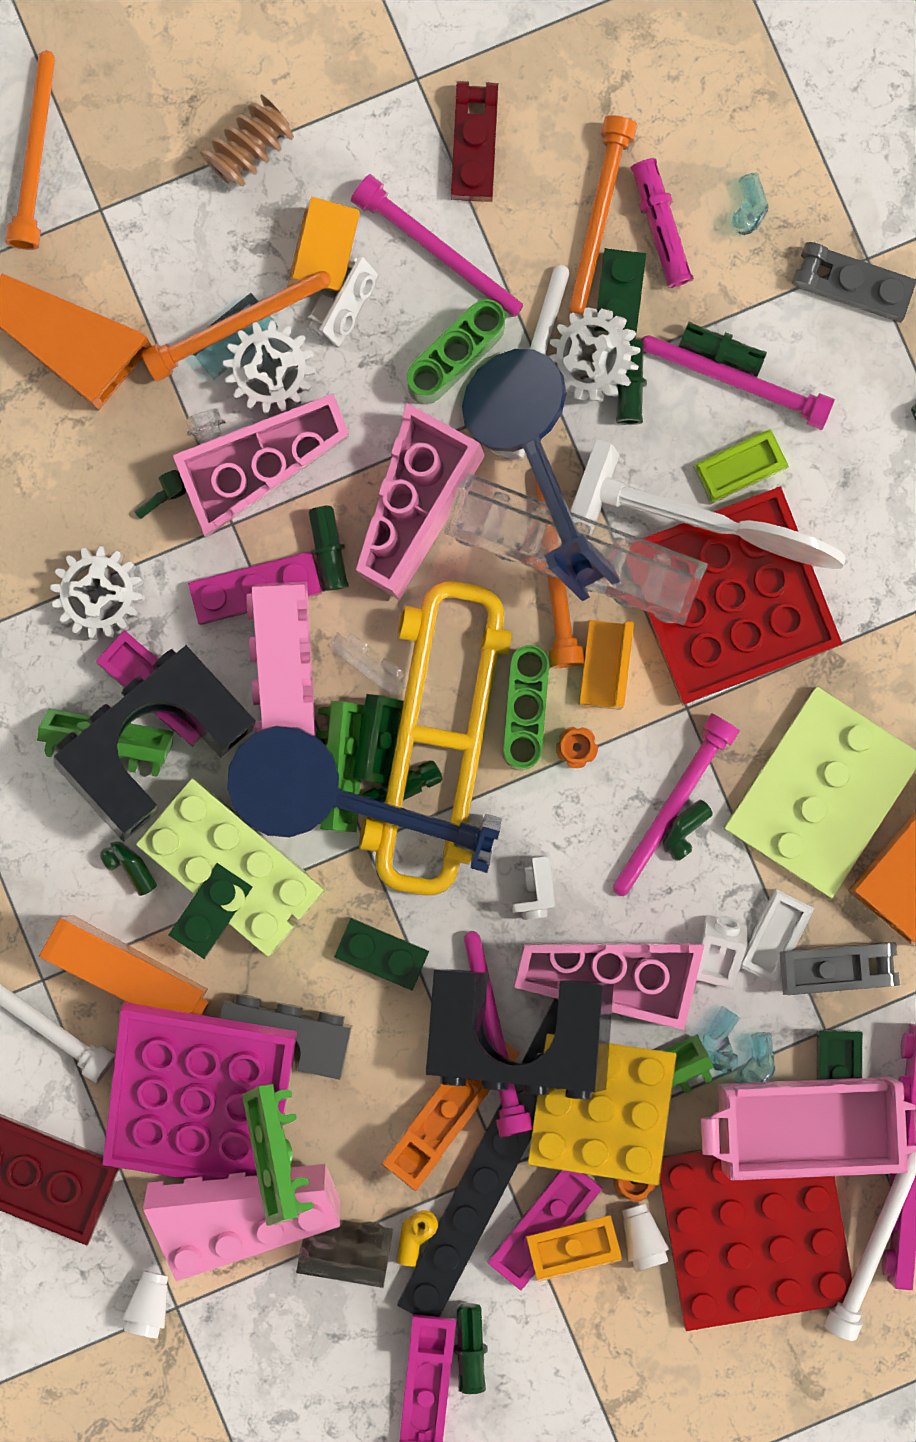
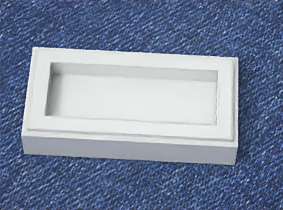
[741,889,815,985]

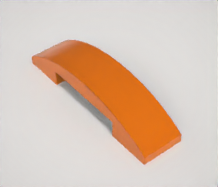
[381,1040,520,1192]

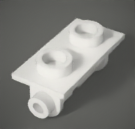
[307,255,379,347]

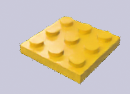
[528,1034,677,1185]

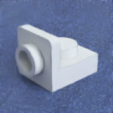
[512,856,556,920]
[696,916,747,989]

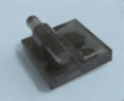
[296,1219,393,1288]

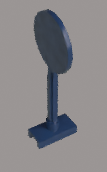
[462,349,620,601]
[227,726,502,873]

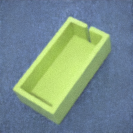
[136,778,327,957]

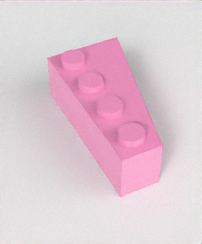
[173,394,349,537]
[356,403,485,600]
[247,581,316,736]
[513,943,705,1030]
[143,1164,341,1281]

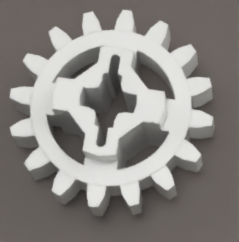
[549,307,640,401]
[223,320,315,415]
[50,546,145,640]

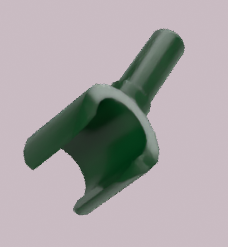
[135,470,186,519]

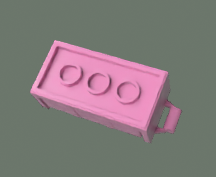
[701,1077,916,1180]

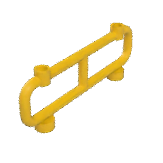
[359,581,512,896]

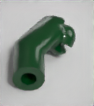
[663,799,713,861]
[100,842,157,896]

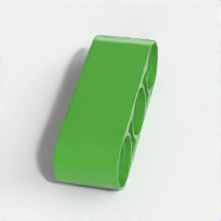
[407,299,506,404]
[503,645,549,770]

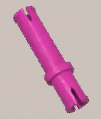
[630,158,694,288]

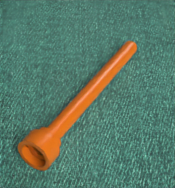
[5,50,55,250]
[569,115,637,315]
[142,271,331,382]
[535,478,584,668]

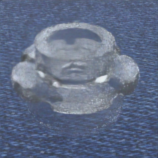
[186,408,226,442]

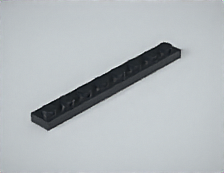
[397,998,558,1317]

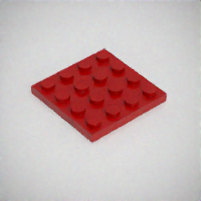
[621,486,843,706]
[660,1146,852,1331]

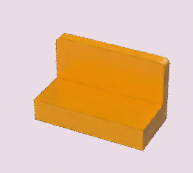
[287,196,360,292]
[579,620,634,710]
[526,1215,622,1282]

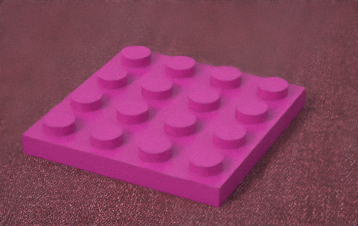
[102,1002,297,1181]

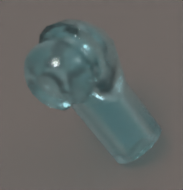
[731,173,769,235]
[703,1006,740,1073]
[734,1032,775,1083]

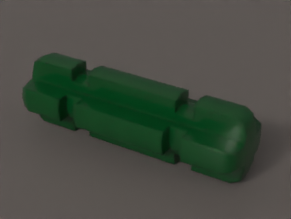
[361,761,443,802]

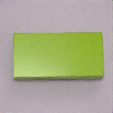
[693,429,789,504]

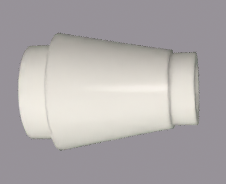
[622,1204,669,1271]
[122,1271,168,1338]

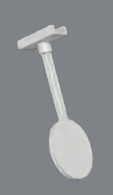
[570,439,846,569]

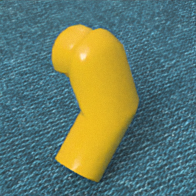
[396,1210,438,1267]

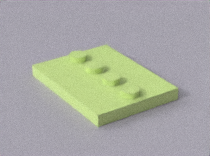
[723,686,916,899]

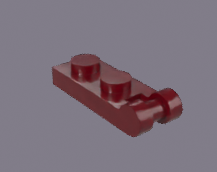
[451,81,499,202]

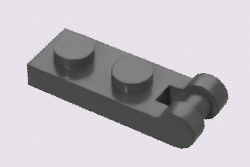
[792,242,916,323]
[779,942,900,995]

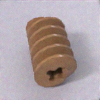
[200,94,294,187]

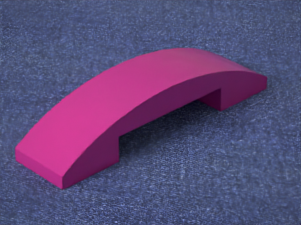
[399,1314,456,1442]

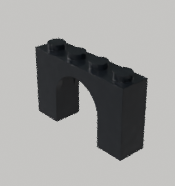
[54,645,256,842]
[426,969,614,1099]

